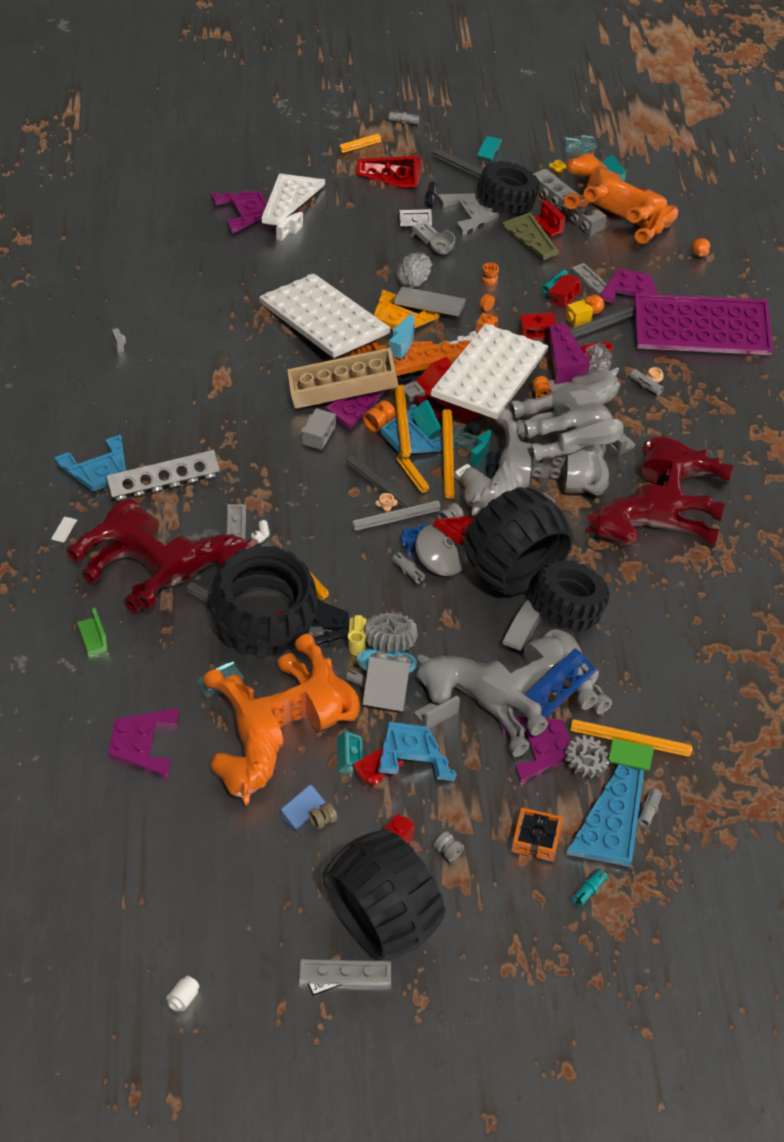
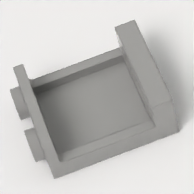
[363,651,412,711]

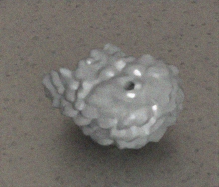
[396,253,433,288]

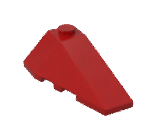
[357,155,421,188]
[416,357,482,424]

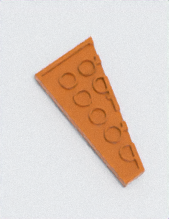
[372,340,472,376]

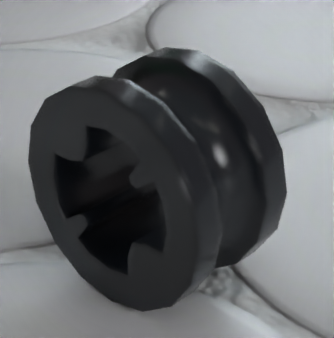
[464,421,482,439]

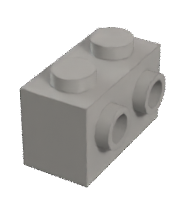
[300,408,336,450]

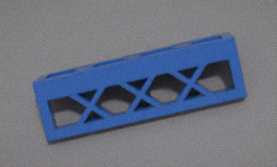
[524,648,597,718]

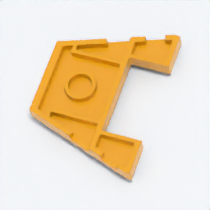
[374,290,440,330]

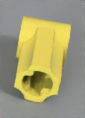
[348,615,367,656]

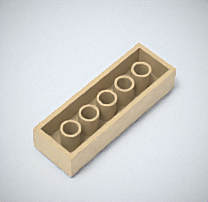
[287,348,399,409]

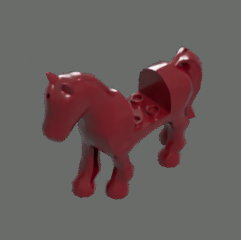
[585,437,733,547]
[66,499,258,614]

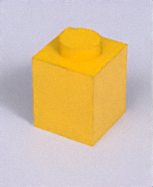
[565,299,593,328]

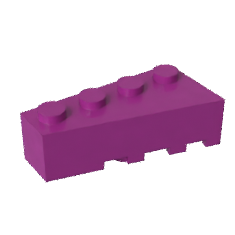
[548,323,590,384]

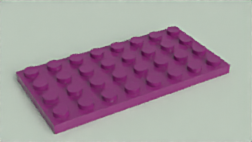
[634,293,773,355]

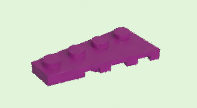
[326,389,388,430]

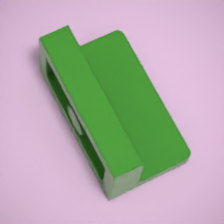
[77,608,108,656]
[608,738,654,771]

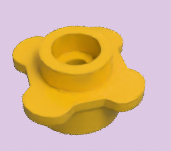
[549,160,566,174]

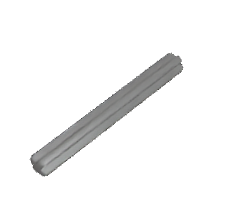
[352,500,441,531]

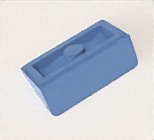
[281,785,325,830]

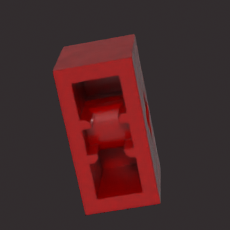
[519,313,556,340]

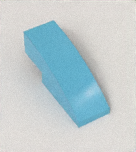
[389,313,414,359]

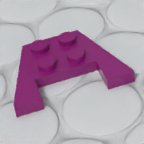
[211,191,267,234]
[600,268,658,303]
[108,708,180,779]
[498,716,570,784]

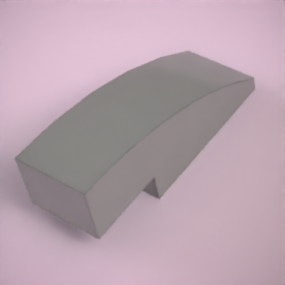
[503,601,542,651]

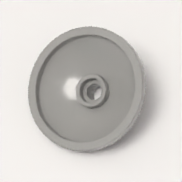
[415,525,468,576]

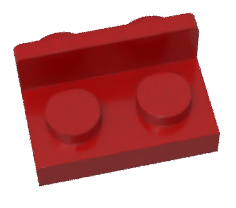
[534,200,566,236]
[352,748,404,787]

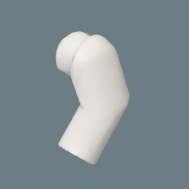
[251,520,270,543]

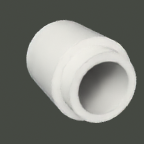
[166,976,199,1011]

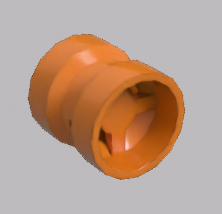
[481,262,499,286]
[532,376,552,399]

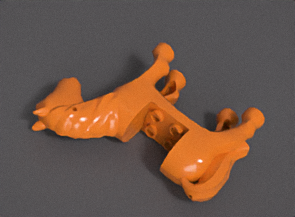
[564,151,679,244]
[203,634,360,806]

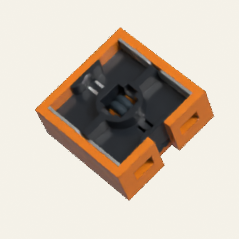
[511,807,563,862]

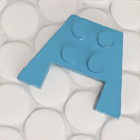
[380,404,455,454]
[54,435,126,492]
[378,722,457,781]

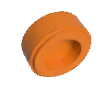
[480,294,495,312]

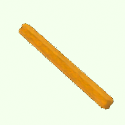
[394,385,411,457]
[442,409,454,499]
[570,719,692,757]

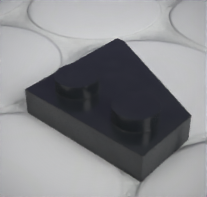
[309,600,349,632]

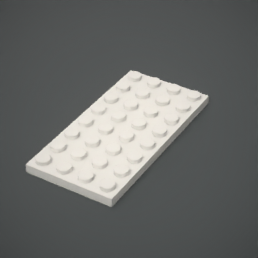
[259,274,390,358]
[431,324,548,419]

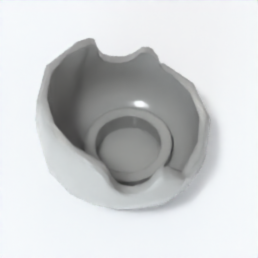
[430,230,455,255]

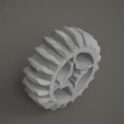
[364,612,418,654]

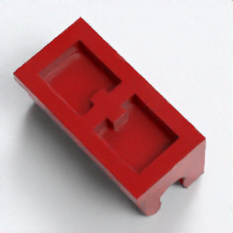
[548,274,581,309]

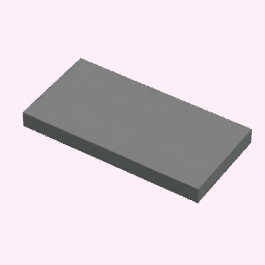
[394,287,466,317]

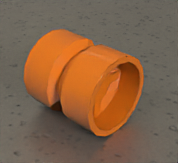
[363,400,396,433]

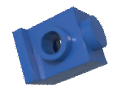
[400,523,426,553]

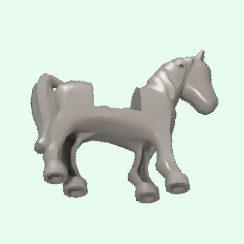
[511,367,624,462]
[462,409,609,516]
[416,629,612,757]

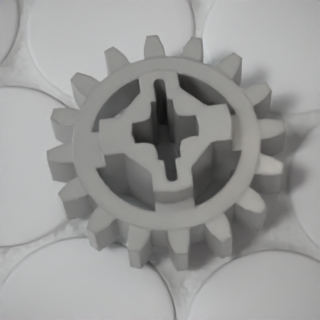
[565,735,610,779]

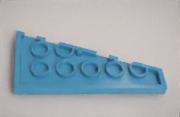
[566,765,644,867]

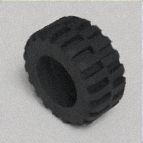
[477,161,540,215]
[531,559,610,631]

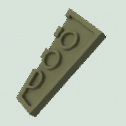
[502,212,558,260]

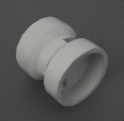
[438,503,464,519]
[434,831,464,862]

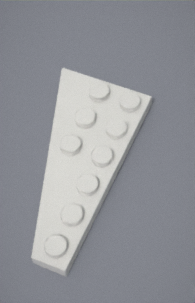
[262,174,325,225]

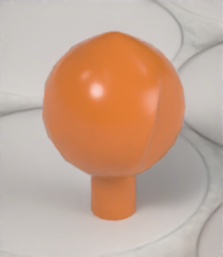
[691,238,710,258]
[586,295,604,315]

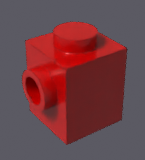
[384,814,415,844]

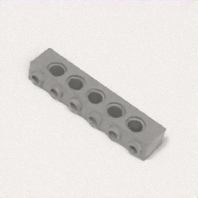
[533,168,607,235]
[105,450,220,501]

